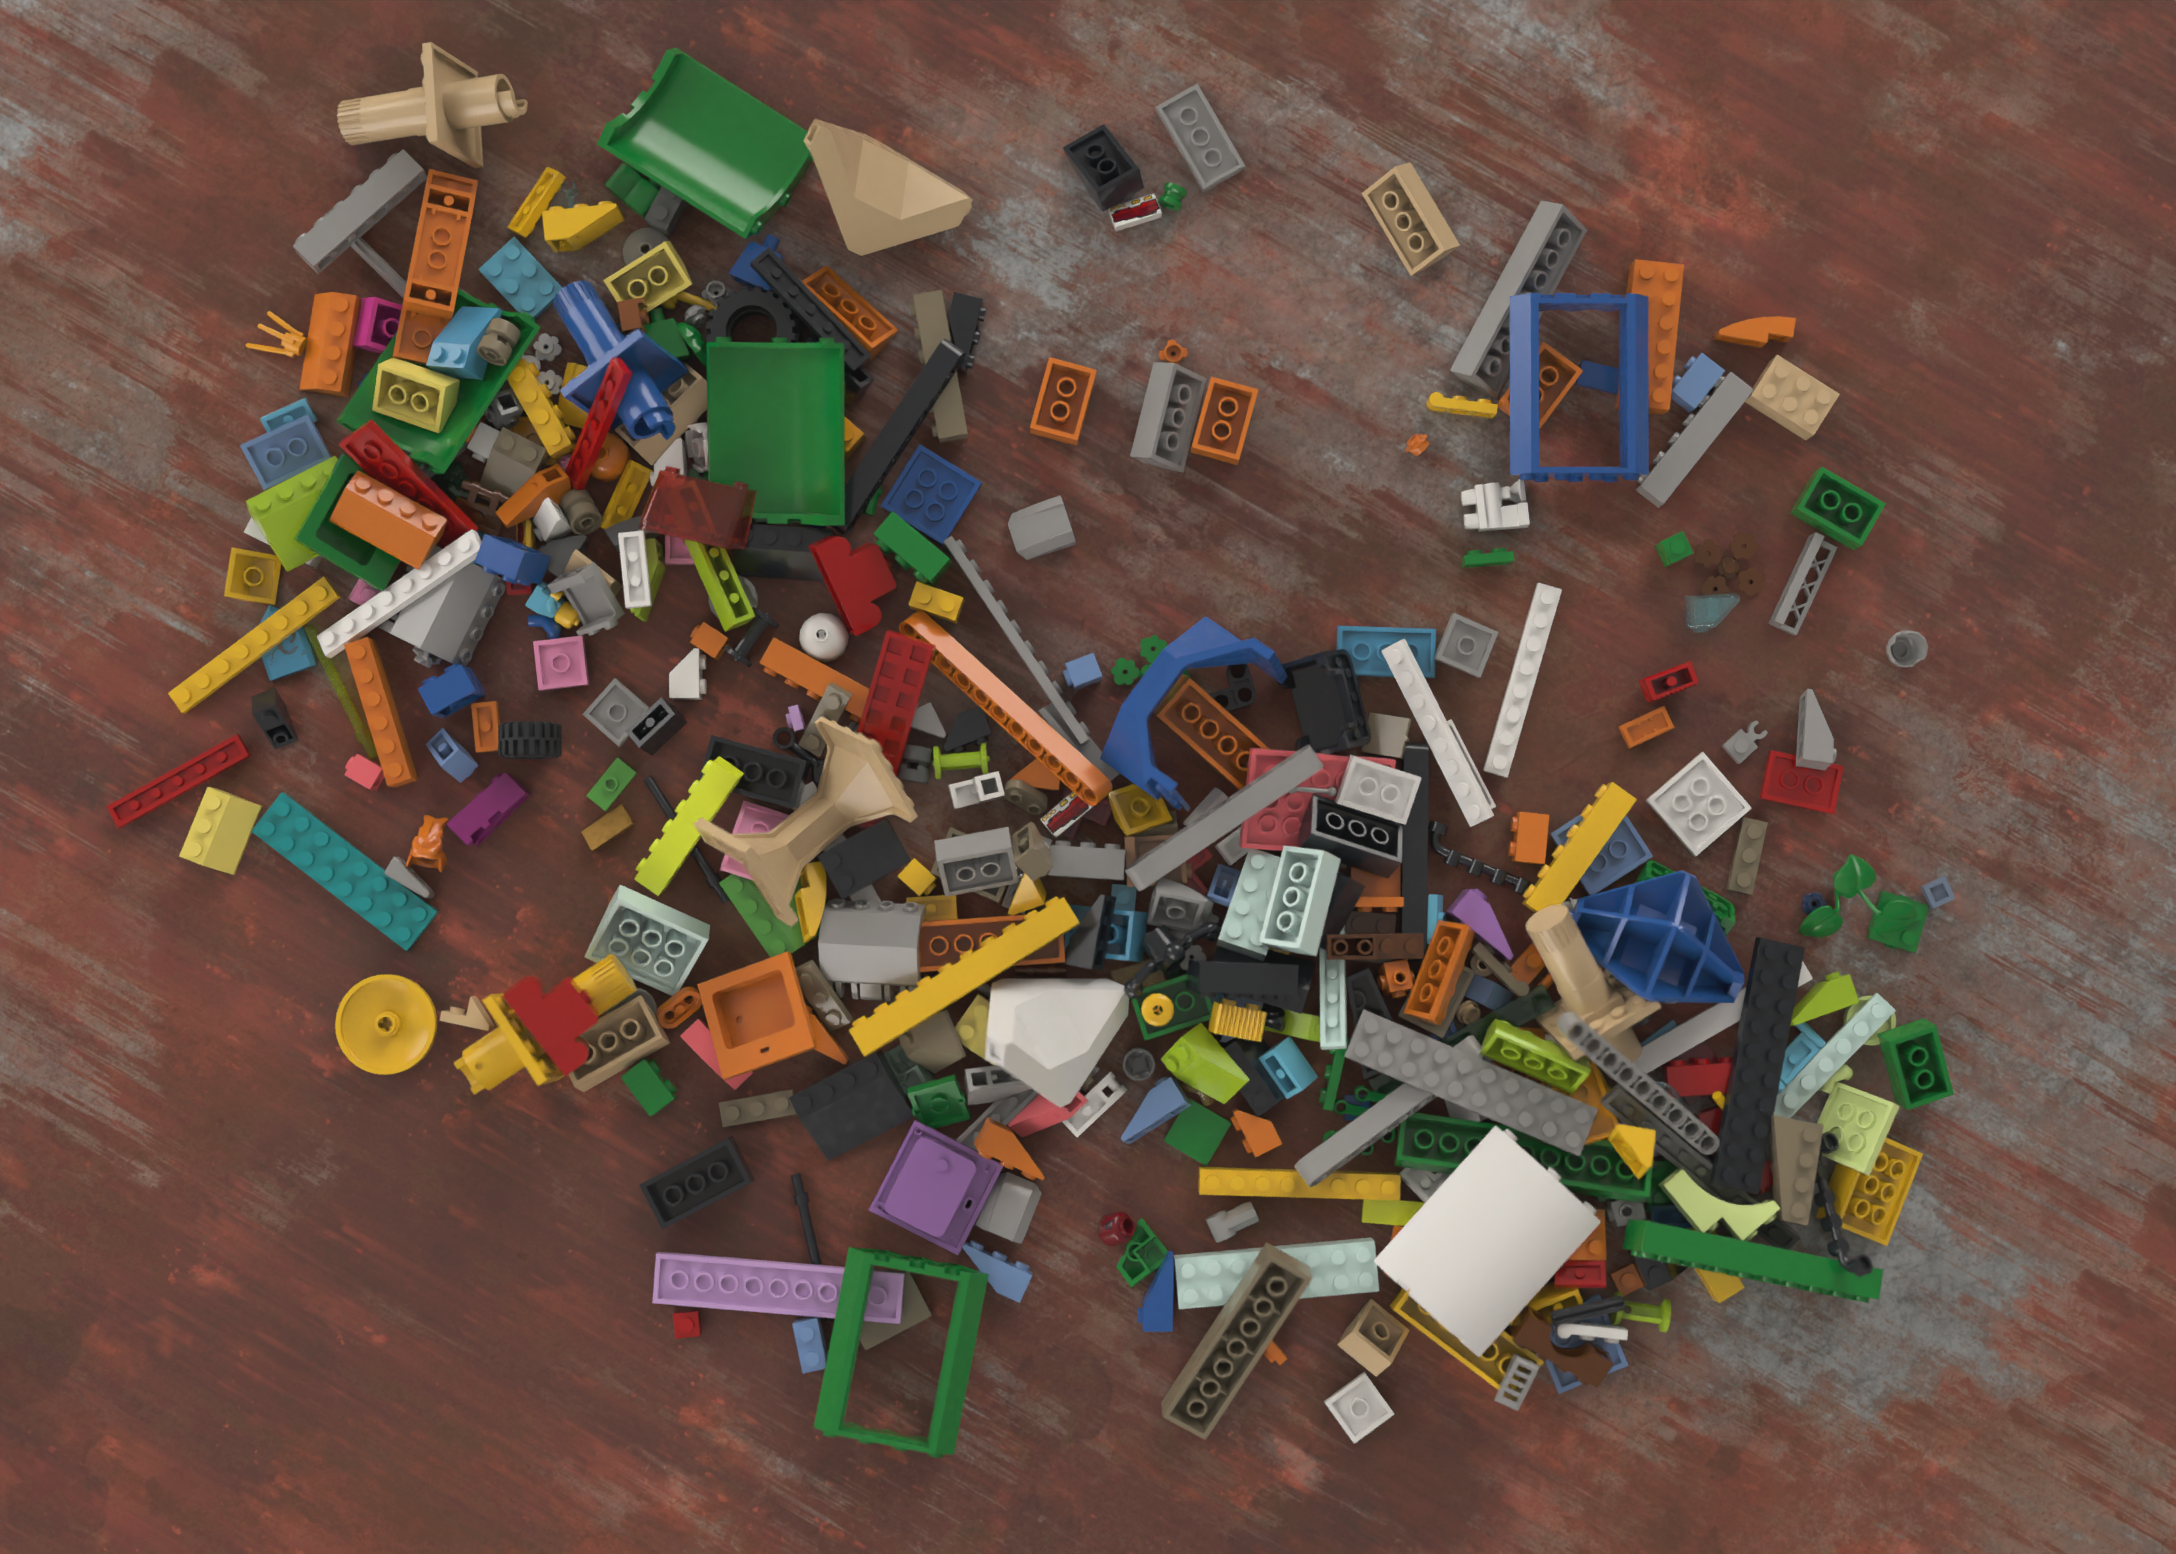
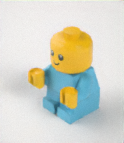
[525,581,581,629]

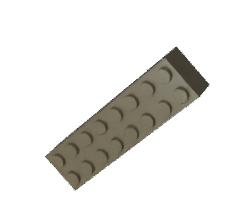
[1161,1242,1312,1440]

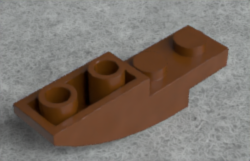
[1326,933,1424,960]

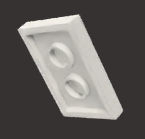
[1335,755,1422,825]

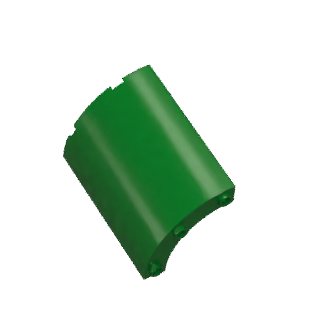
[597,48,814,239]
[336,288,541,474]
[706,337,845,526]

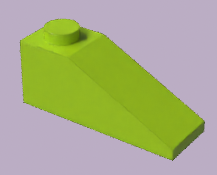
[1790,971,1859,1026]
[1262,1004,1320,1042]

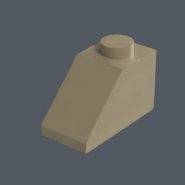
[1012,821,1053,881]

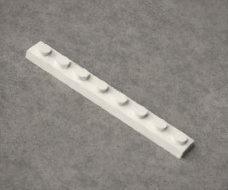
[317,529,482,658]
[1483,582,1562,778]
[1381,639,1494,827]

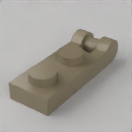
[1470,942,1529,996]

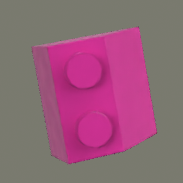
[353,297,402,354]

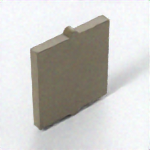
[1361,713,1411,759]

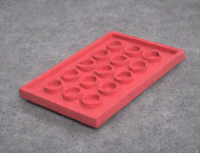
[1239,748,1396,851]

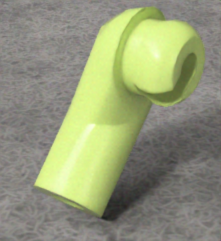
[1819,1064,1853,1094]

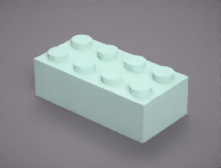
[1259,846,1341,956]
[1217,848,1281,961]

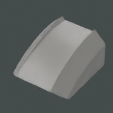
[1008,495,1076,560]
[1147,877,1214,932]
[976,1172,1042,1244]

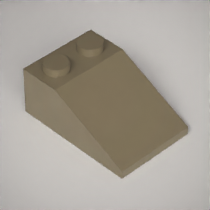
[477,427,551,507]

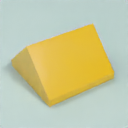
[1607,1124,1656,1180]

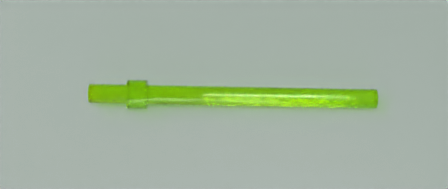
[304,625,378,759]

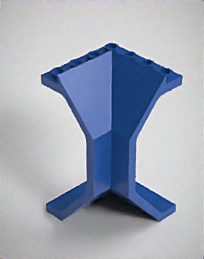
[1100,616,1288,811]

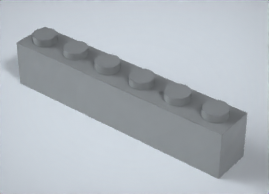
[293,149,427,274]
[1635,372,1754,508]

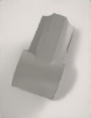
[1206,1201,1259,1243]

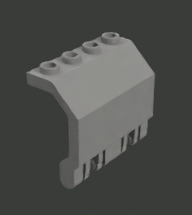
[377,546,506,666]
[818,898,926,1001]

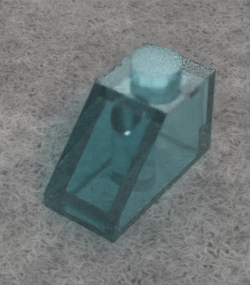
[1685,593,1740,633]

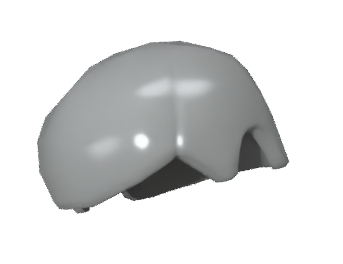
[1886,630,1928,668]

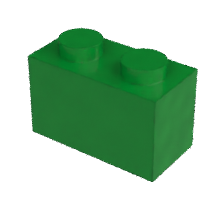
[621,1058,678,1117]

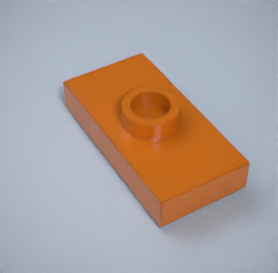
[1618,706,1675,749]

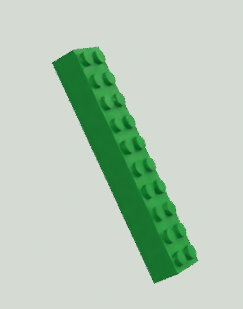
[1394,1113,1654,1203]
[1623,1219,1883,1303]

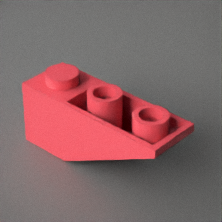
[1007,1091,1088,1138]

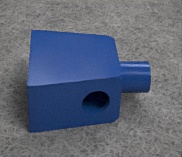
[729,234,784,291]

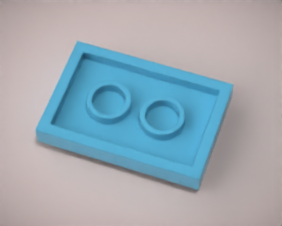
[478,237,563,319]

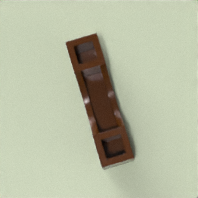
[1509,1305,1614,1388]

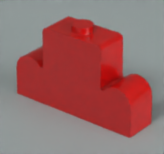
[808,535,896,636]
[503,976,599,1077]

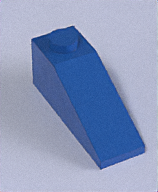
[1137,1251,1174,1332]

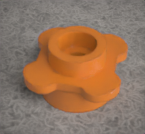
[1159,340,1188,365]
[1405,433,1429,456]

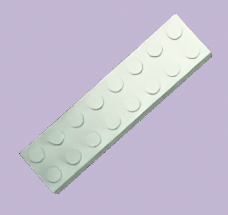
[1174,1237,1379,1309]

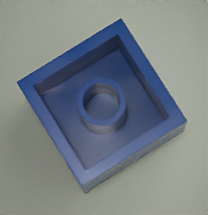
[475,534,551,586]
[418,664,487,719]

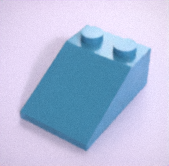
[426,306,502,380]
[1064,905,1148,962]

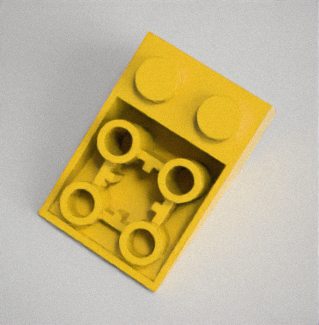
[542,201,625,253]

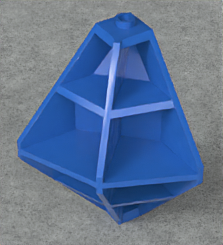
[1569,870,1744,1003]

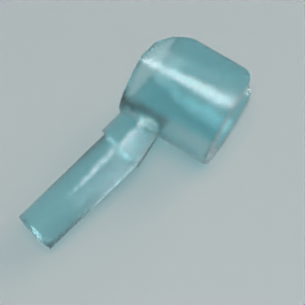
[561,181,578,208]

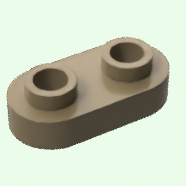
[1004,779,1048,815]

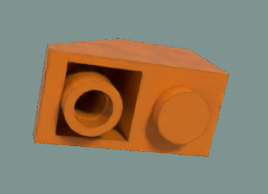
[1231,1108,1282,1157]

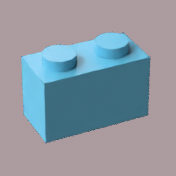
[1258,1036,1318,1099]

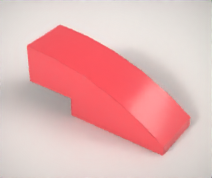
[680,1019,753,1090]

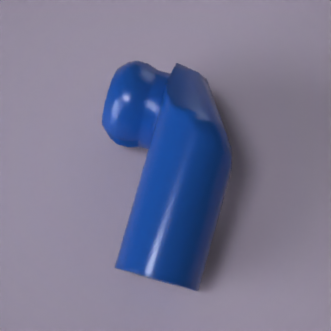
[528,615,561,639]

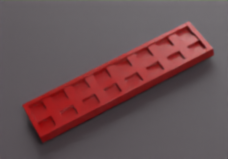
[855,630,936,829]

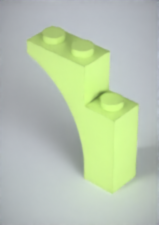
[1659,1169,1780,1241]

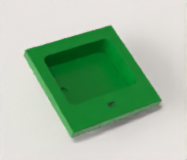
[294,454,400,591]

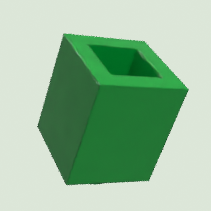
[1655,531,1694,568]

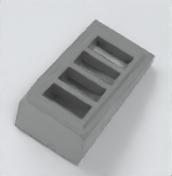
[384,856,435,898]
[1494,1353,1540,1411]

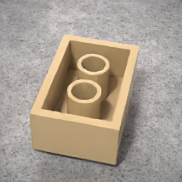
[1745,355,1840,440]

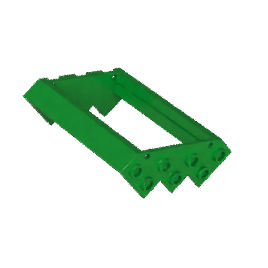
[814,1247,989,1458]

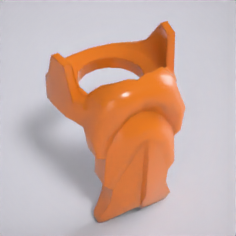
[406,815,449,872]

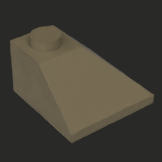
[898,1010,966,1074]

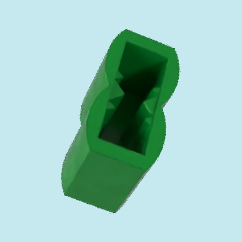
[605,162,661,219]

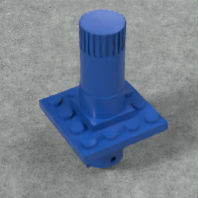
[553,280,689,440]

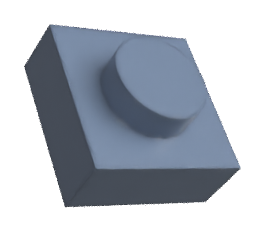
[1920,876,1956,909]

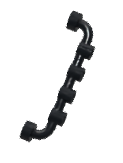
[1428,820,1535,895]
[1814,1132,1873,1277]

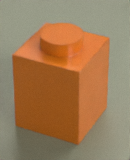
[690,622,732,661]

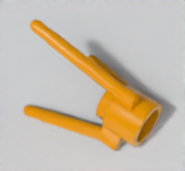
[246,311,307,358]

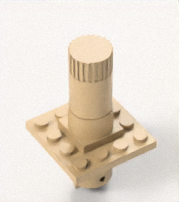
[337,42,527,168]
[1526,904,1661,1080]

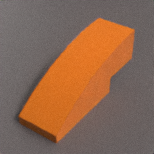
[1713,316,1796,348]

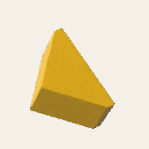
[1007,872,1047,915]

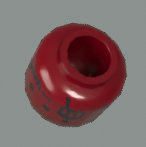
[1097,1212,1135,1246]

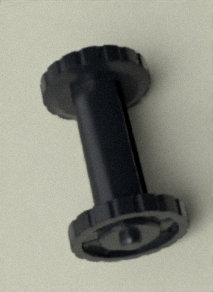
[723,606,780,668]

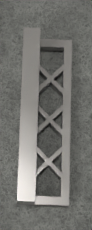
[1768,532,1838,636]
[1038,703,1119,781]

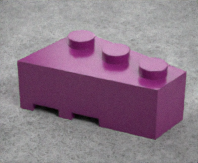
[446,772,531,847]

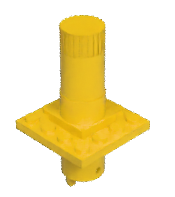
[454,953,637,1095]

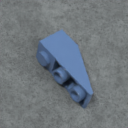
[962,1240,1033,1303]

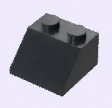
[1623,1240,1688,1291]

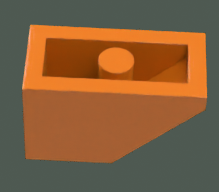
[1010,758,1060,791]

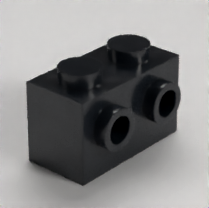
[626,697,688,755]

